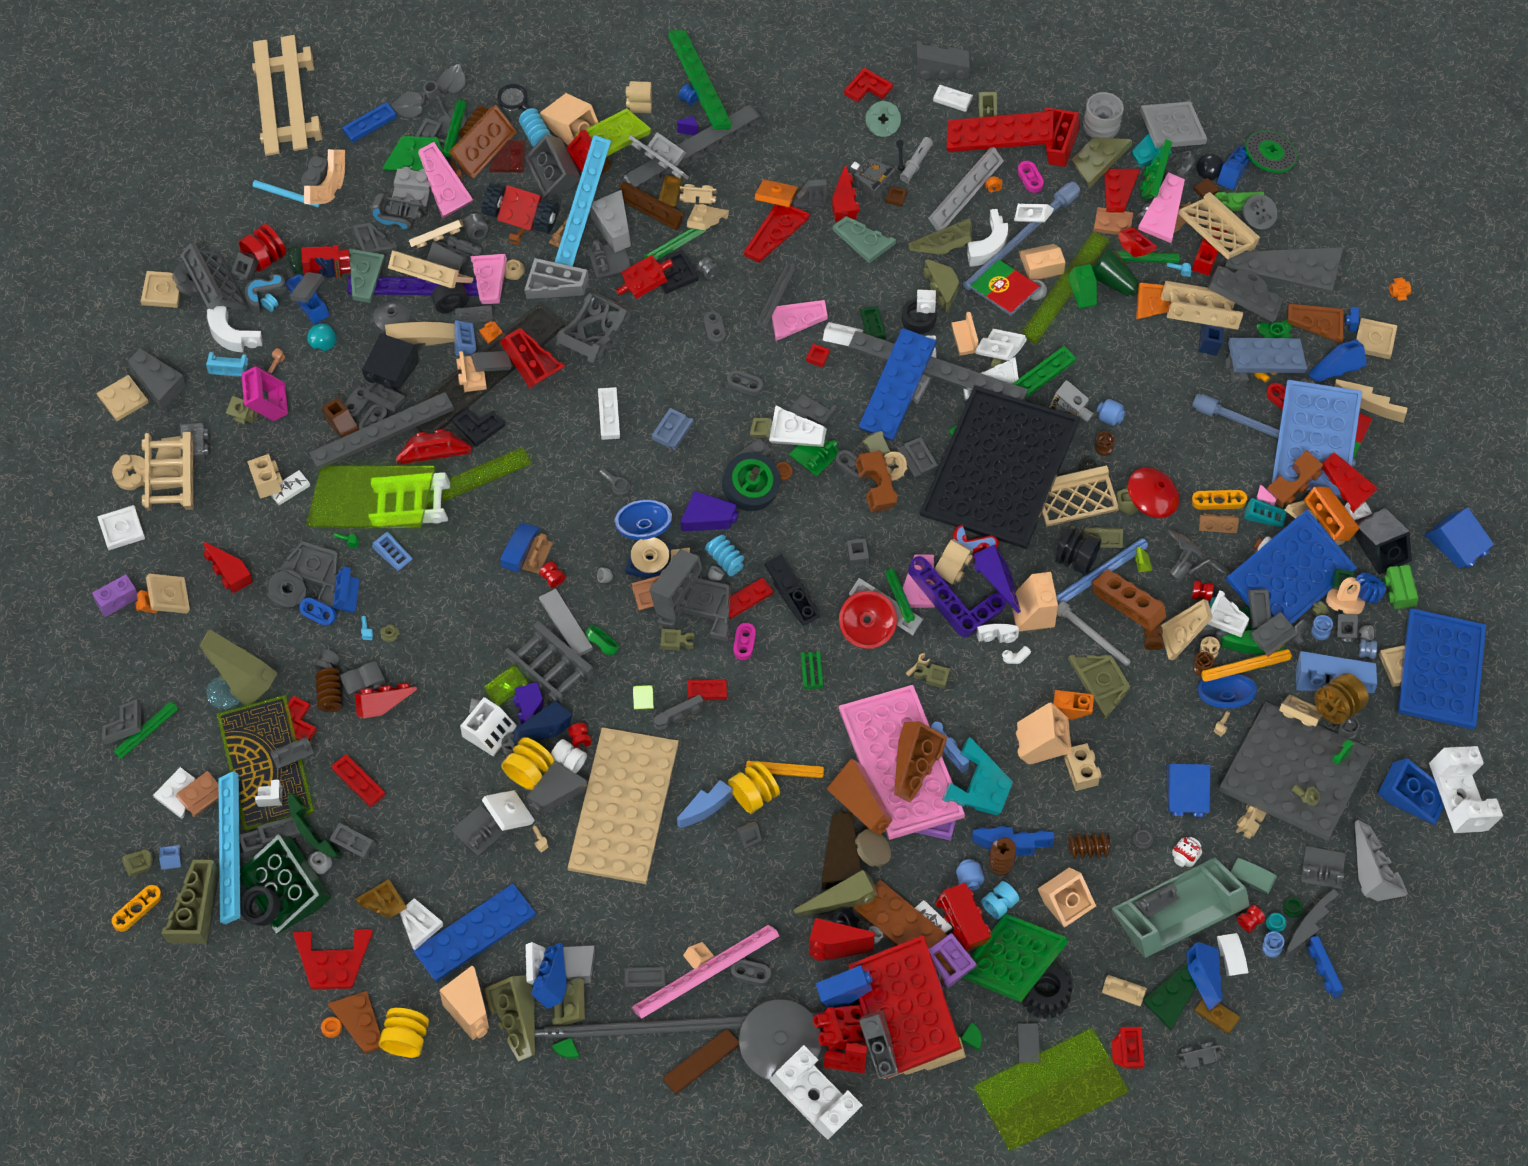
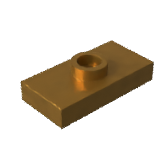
[659,175,683,209]
[1194,999,1240,1035]

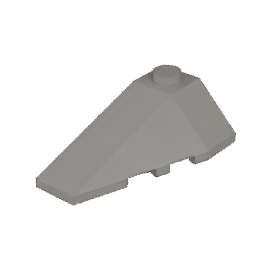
[1355,820,1408,901]

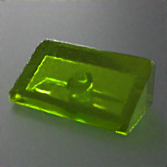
[484,665,528,706]

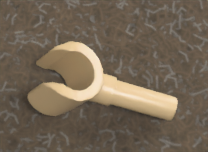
[905,653,930,677]
[1214,711,1230,737]
[533,826,548,852]

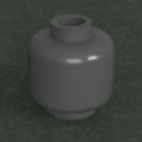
[463,213,489,240]

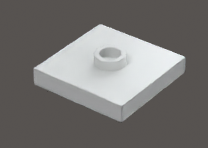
[97,505,145,551]
[482,790,535,831]

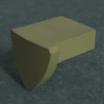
[862,431,890,456]

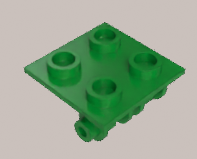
[789,440,840,477]

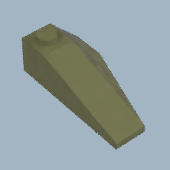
[199,630,277,707]
[793,870,879,917]
[484,975,535,1062]

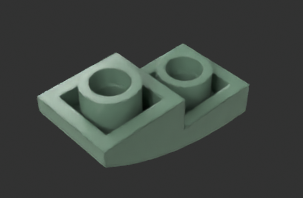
[1231,858,1277,894]

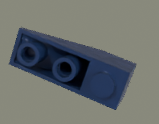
[1198,324,1224,356]
[513,701,572,743]

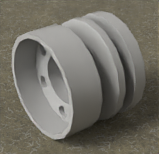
[1083,92,1124,138]

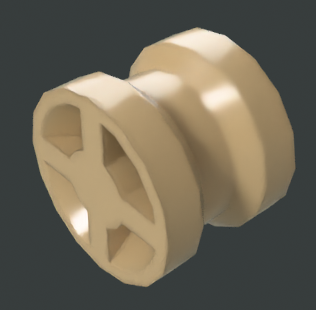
[1199,636,1220,658]

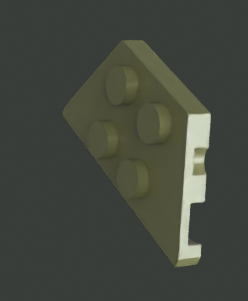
[1071,137,1132,187]
[908,218,972,255]
[1068,655,1130,719]

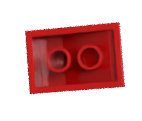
[809,918,875,961]

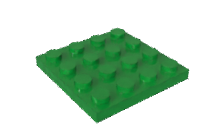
[962,913,1068,1003]

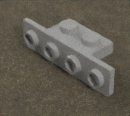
[628,132,689,180]

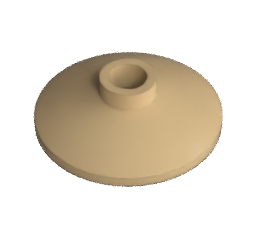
[631,538,669,573]

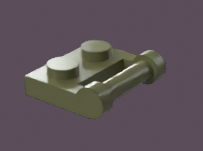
[552,978,585,1026]

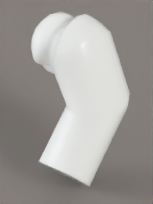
[1002,646,1031,664]

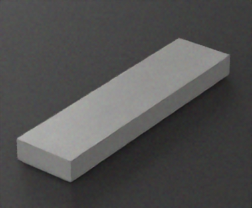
[539,589,593,656]

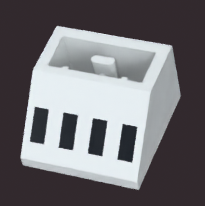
[460,697,517,757]

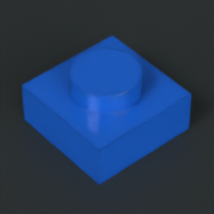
[1345,307,1359,332]

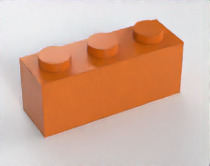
[1304,487,1360,541]

